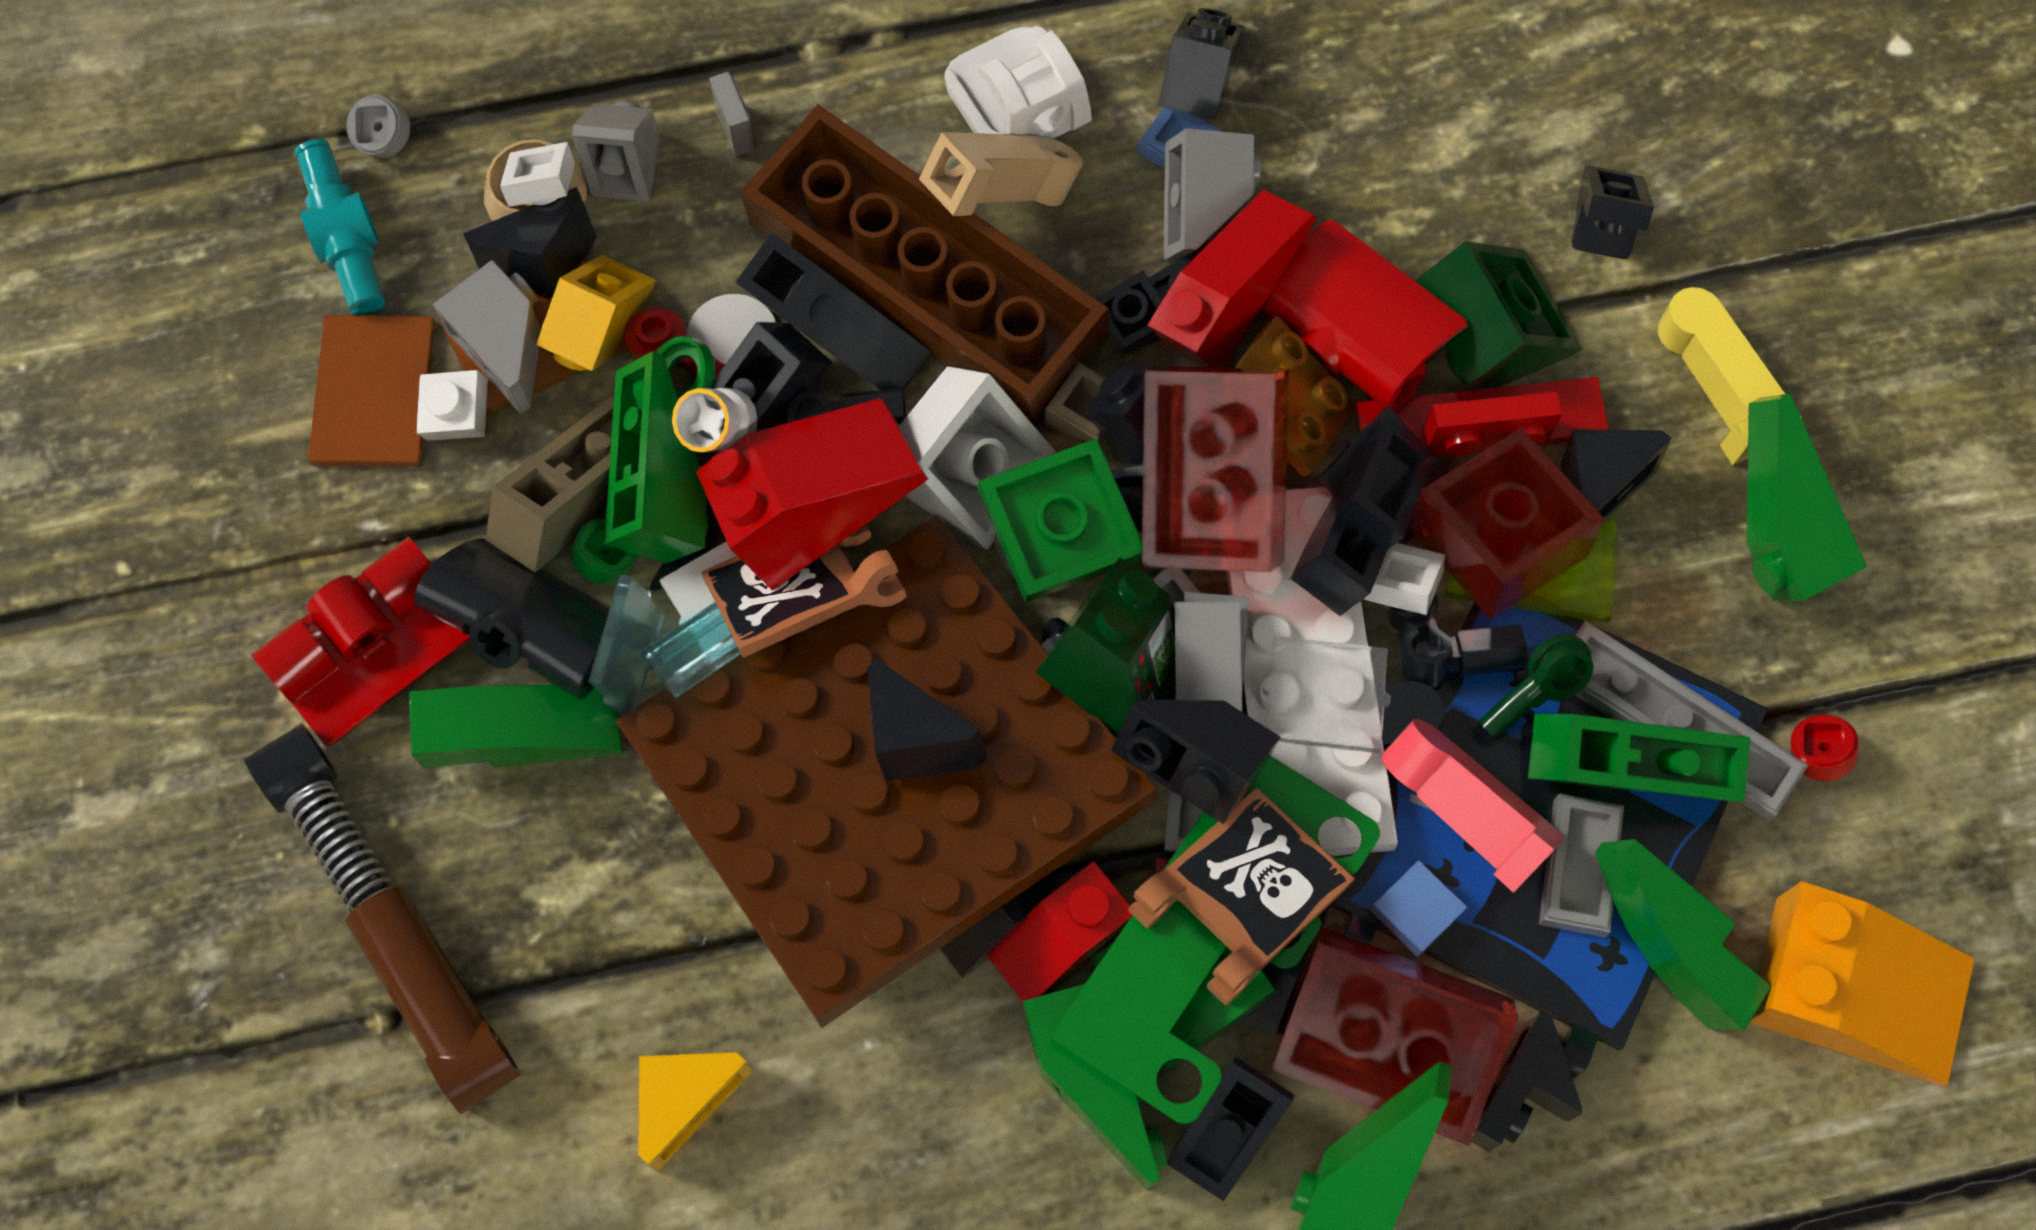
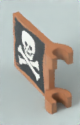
[701,524,907,658]
[1128,787,1355,1006]

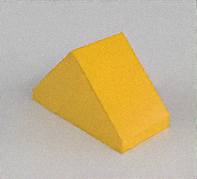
[638,1052,753,1172]

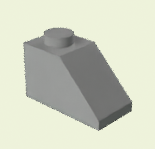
[572,102,660,202]
[1163,128,1261,261]
[433,260,541,415]

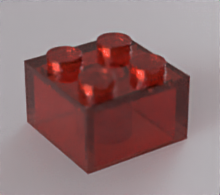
[1411,427,1605,620]

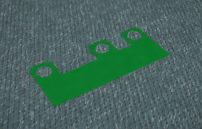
[1049,756,1380,1124]

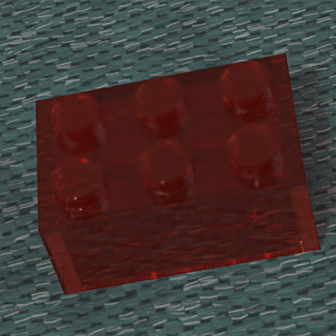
[1142,366,1289,572]
[1271,926,1518,1146]

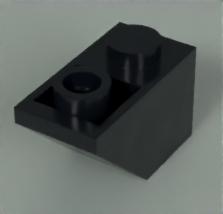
[1158,8,1244,119]
[1111,699,1281,824]

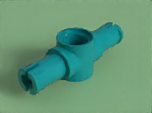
[295,139,385,315]

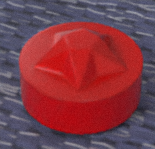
[1790,715,1859,781]

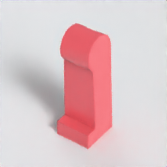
[1381,719,1566,893]

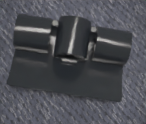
[414,538,643,699]

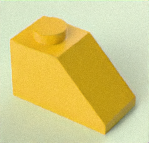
[536,254,656,371]

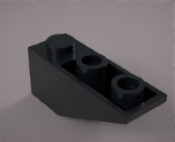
[735,232,932,391]

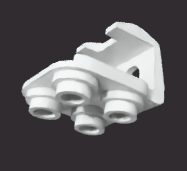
[944,26,1092,139]

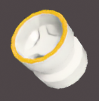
[672,388,758,452]

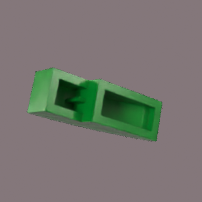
[409,685,623,769]
[1595,839,1772,1030]

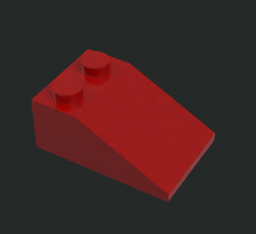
[696,398,929,590]

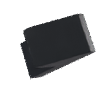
[1571,165,1654,259]
[1464,1011,1582,1152]
[1167,1056,1295,1201]

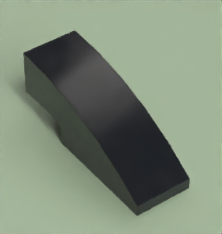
[1290,418,1436,616]

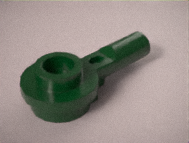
[1479,633,1594,739]

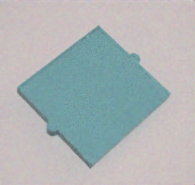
[589,574,664,716]

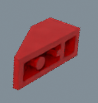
[1147,190,1316,370]

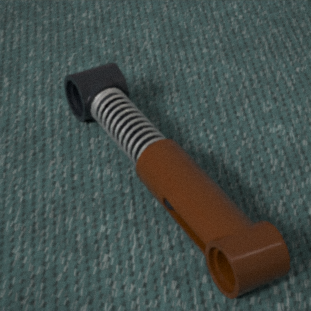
[244,723,521,1114]

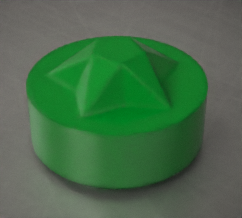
[571,518,638,584]

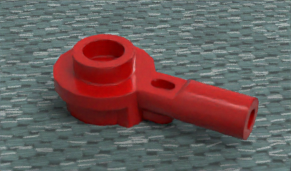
[625,308,725,380]

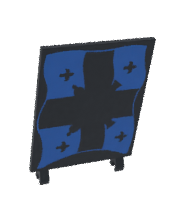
[1330,575,1768,1079]

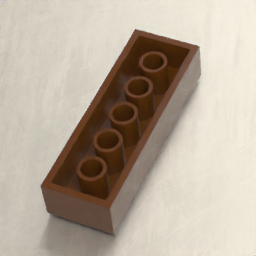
[740,104,1108,427]

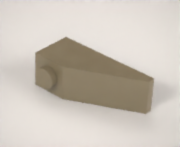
[485,395,614,572]

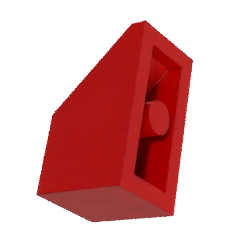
[988,861,1132,1003]

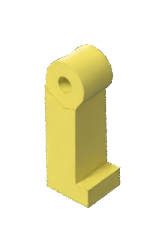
[1658,287,1802,466]

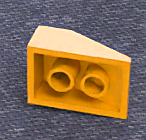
[1749,881,1975,1087]

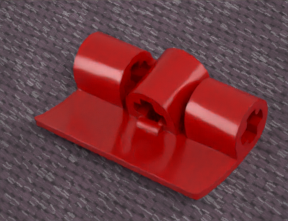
[1260,219,1468,412]
[251,537,470,747]

